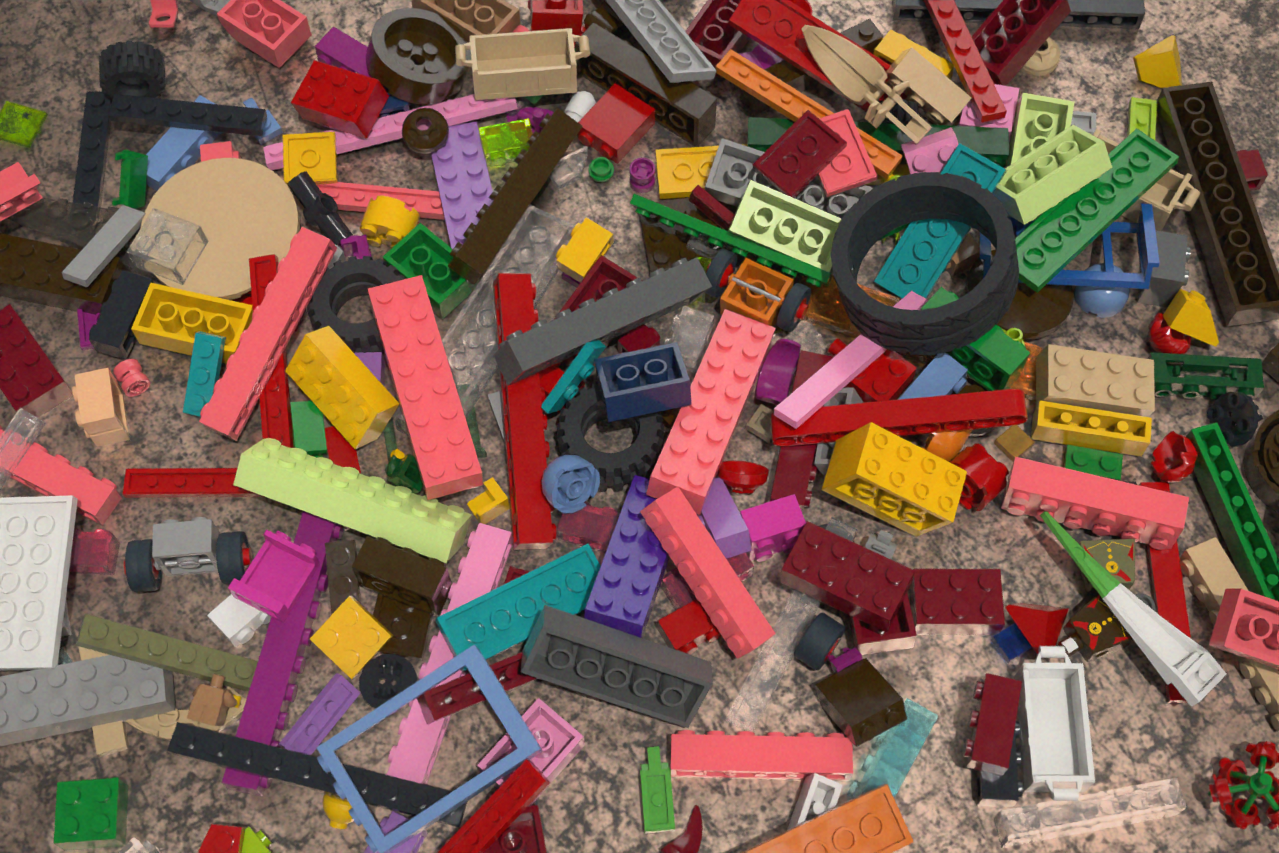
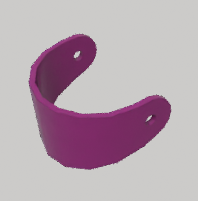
[755,339,801,405]

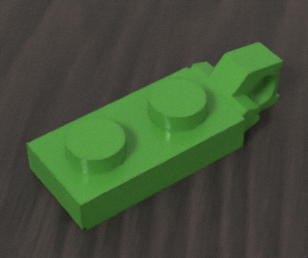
[640,747,675,833]

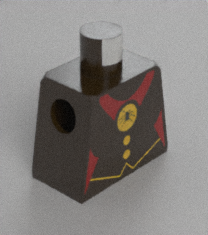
[1058,594,1133,662]

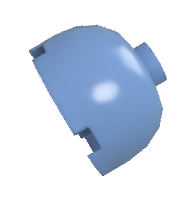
[1074,263,1130,318]
[541,455,600,513]

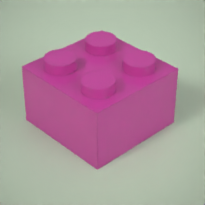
[740,494,806,562]

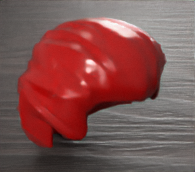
[1148,313,1191,354]
[1150,431,1198,483]

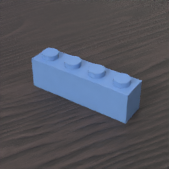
[146,95,223,191]

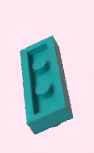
[183,331,226,416]

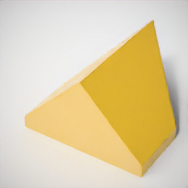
[1133,35,1182,88]

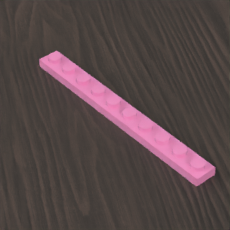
[263,94,518,170]

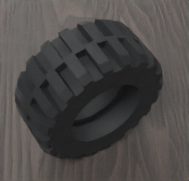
[307,256,405,355]
[557,382,664,491]

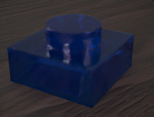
[991,623,1033,664]

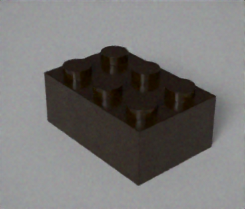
[352,536,452,617]

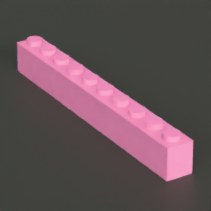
[385,523,513,785]

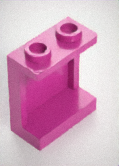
[228,530,320,623]

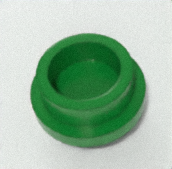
[588,157,614,182]

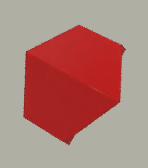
[1005,603,1069,654]

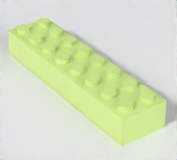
[234,438,472,563]

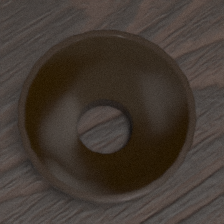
[402,108,449,154]

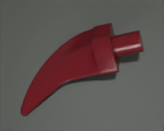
[661,805,703,853]

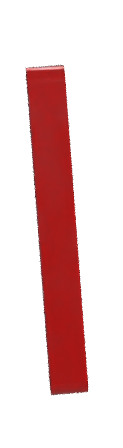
[771,389,1028,446]

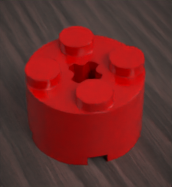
[950,443,1009,511]

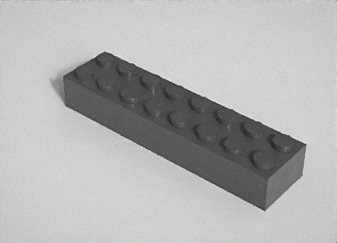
[493,258,712,385]

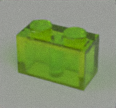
[479,119,533,167]

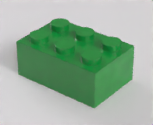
[382,223,480,319]

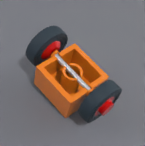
[705,249,811,332]

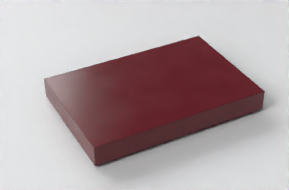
[752,110,847,198]

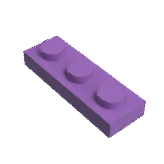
[279,673,360,756]

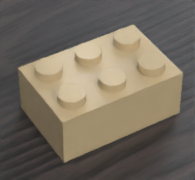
[885,48,971,125]

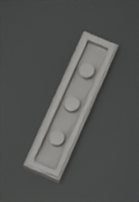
[62,205,146,287]

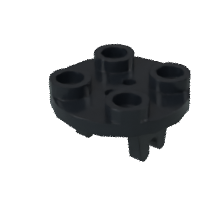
[1207,391,1263,447]
[359,654,418,709]

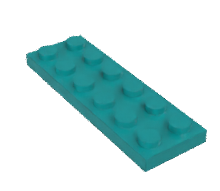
[874,143,1007,299]
[435,543,601,673]

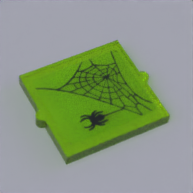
[0,101,48,148]

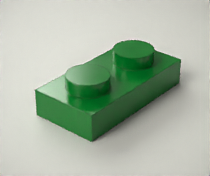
[1063,445,1123,481]

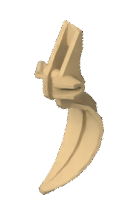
[802,25,932,144]

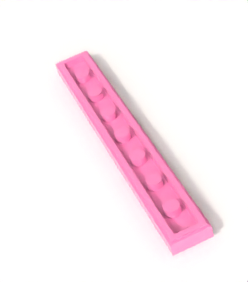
[774,291,928,429]

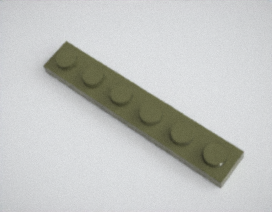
[75,614,258,692]

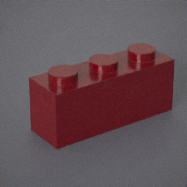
[963,673,1022,776]

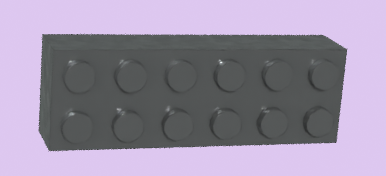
[521,605,713,728]

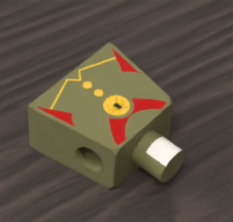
[1079,539,1135,593]

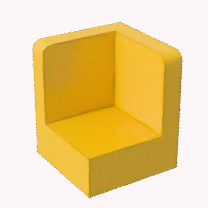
[467,477,510,524]

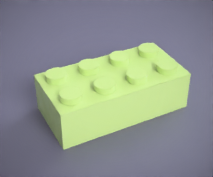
[1006,93,1074,168]
[993,125,1112,225]
[728,180,842,272]

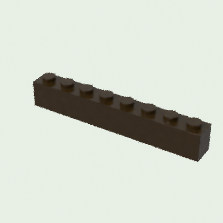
[448,108,583,285]

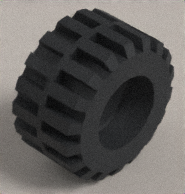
[99,41,166,99]

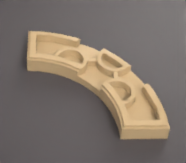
[126,686,246,740]

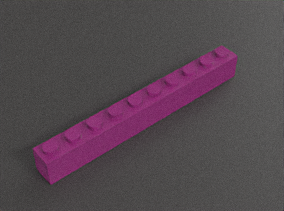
[222,511,344,797]

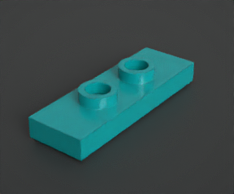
[541,340,606,413]

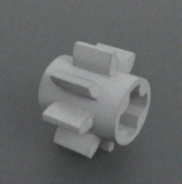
[865,530,897,559]

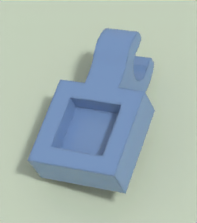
[243,97,283,145]

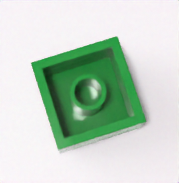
[53,777,128,851]

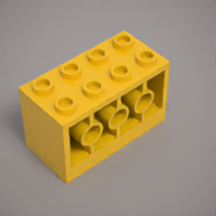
[822,422,967,537]

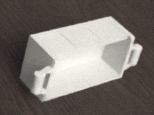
[1015,646,1095,801]

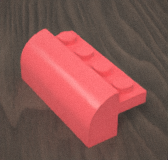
[0,162,42,222]

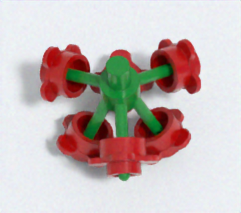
[1208,741,1279,830]

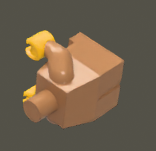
[187,674,242,726]

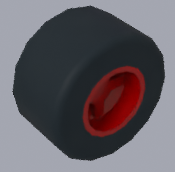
[794,613,845,670]

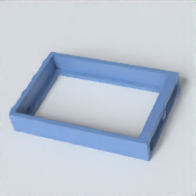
[316,644,543,853]

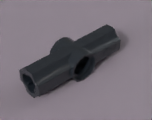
[288,171,353,247]

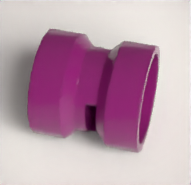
[629,157,655,193]

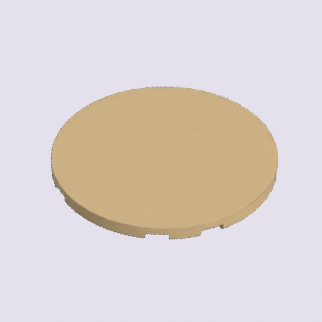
[140,158,300,300]

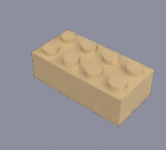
[1036,344,1155,417]

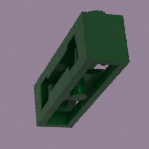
[1148,352,1264,400]

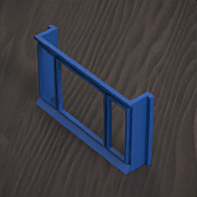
[979,204,1160,289]

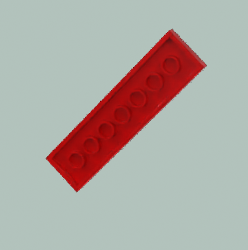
[727,0,907,112]

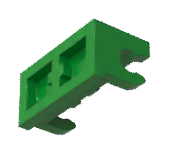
[112,149,148,209]
[290,401,327,458]

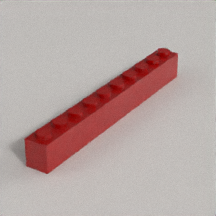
[493,273,556,550]

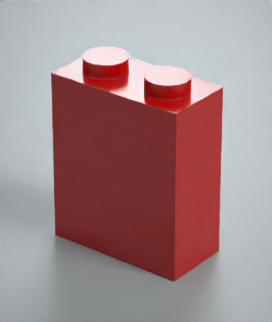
[578,83,655,164]

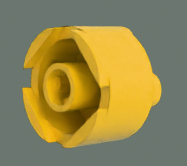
[359,196,420,249]

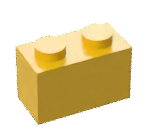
[556,217,614,283]

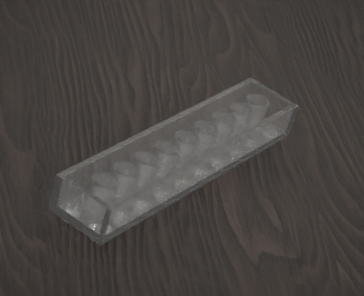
[393,205,575,436]

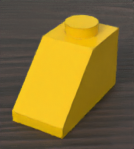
[1163,289,1219,347]

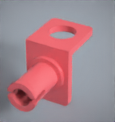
[149,0,178,28]

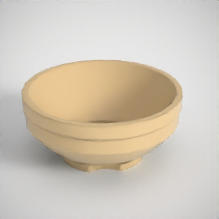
[1021,37,1060,76]

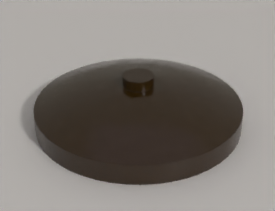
[965,249,1074,339]

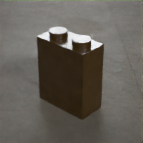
[815,658,907,747]

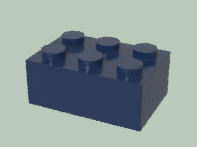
[594,342,692,422]

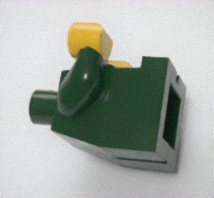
[386,448,423,494]

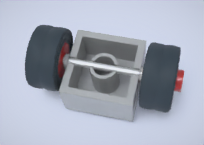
[124,517,253,592]

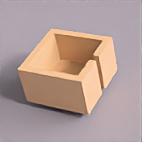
[72,368,130,447]

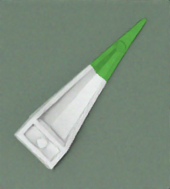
[1040,511,1227,707]

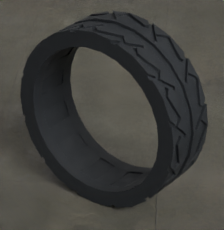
[831,172,1019,355]

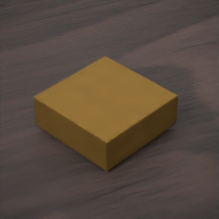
[994,425,1035,462]

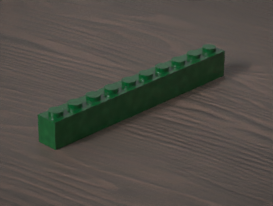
[747,117,1009,168]

